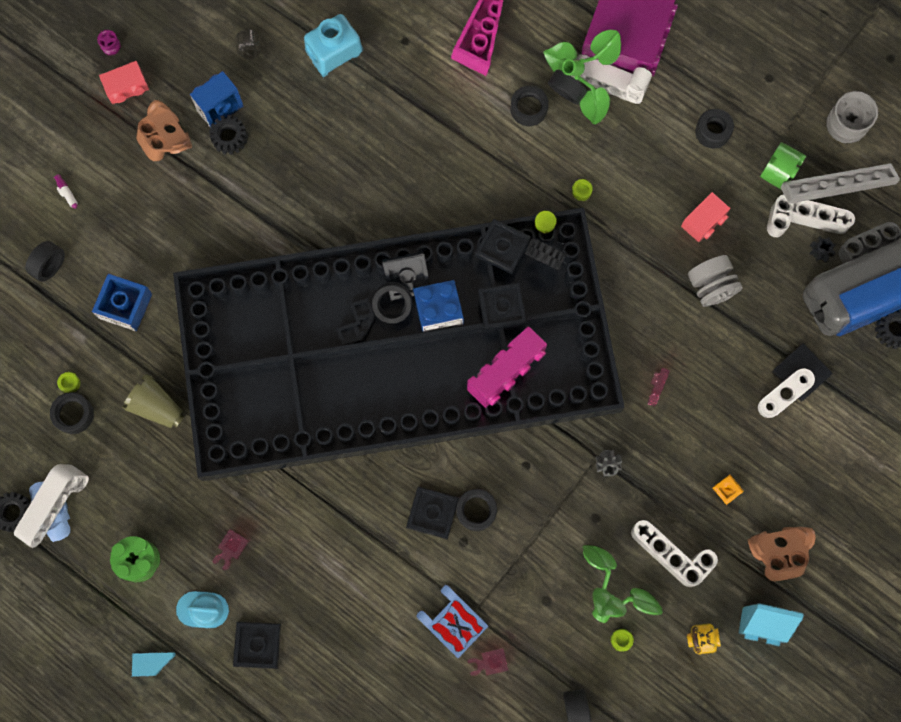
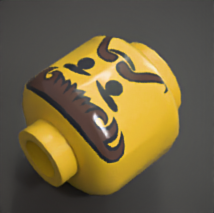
[687,624,720,654]

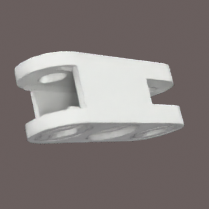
[758,369,815,418]

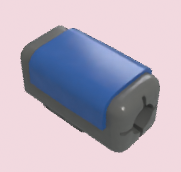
[802,222,901,336]

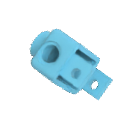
[304,14,363,77]

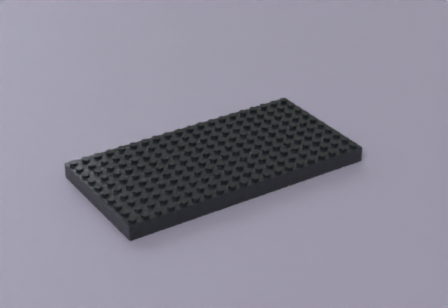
[173,208,625,481]

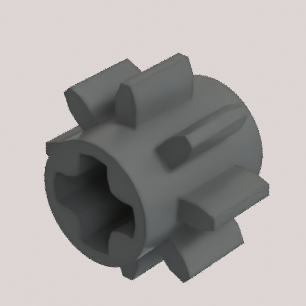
[595,450,622,476]

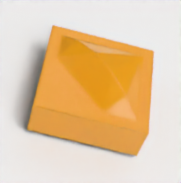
[713,474,744,505]

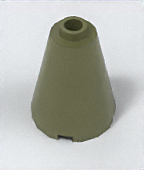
[122,374,184,428]

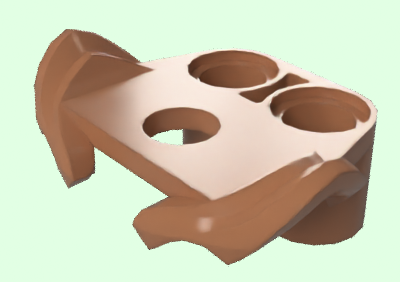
[136,100,192,161]
[748,527,816,581]

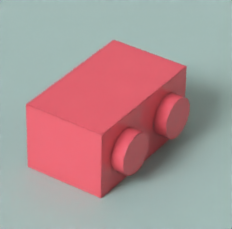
[99,61,149,104]
[681,192,730,242]

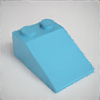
[739,604,803,646]

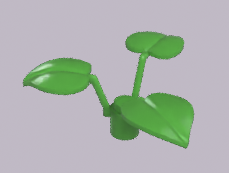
[544,30,621,124]
[582,545,663,623]

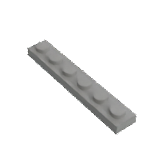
[781,164,900,204]

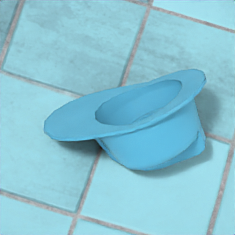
[176,591,229,628]

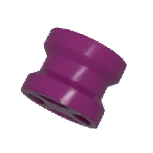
[97,30,121,55]

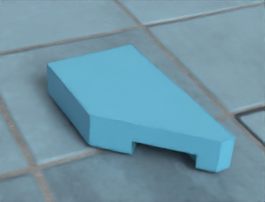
[132,653,175,676]

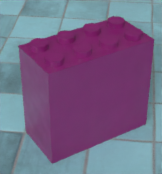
[582,0,678,77]

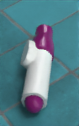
[54,174,78,208]

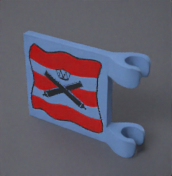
[416,585,488,658]

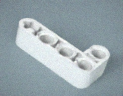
[571,54,652,104]
[767,195,855,237]
[14,464,89,548]
[631,520,718,587]

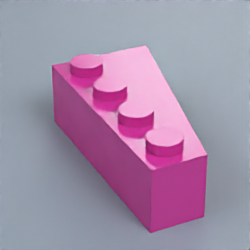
[451,0,503,76]
[467,326,547,408]

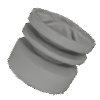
[826,91,878,143]
[688,255,743,307]

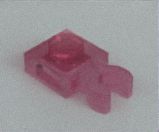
[647,368,670,407]
[213,529,249,571]
[468,648,508,675]

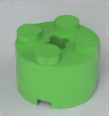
[760,142,806,190]
[110,536,160,582]

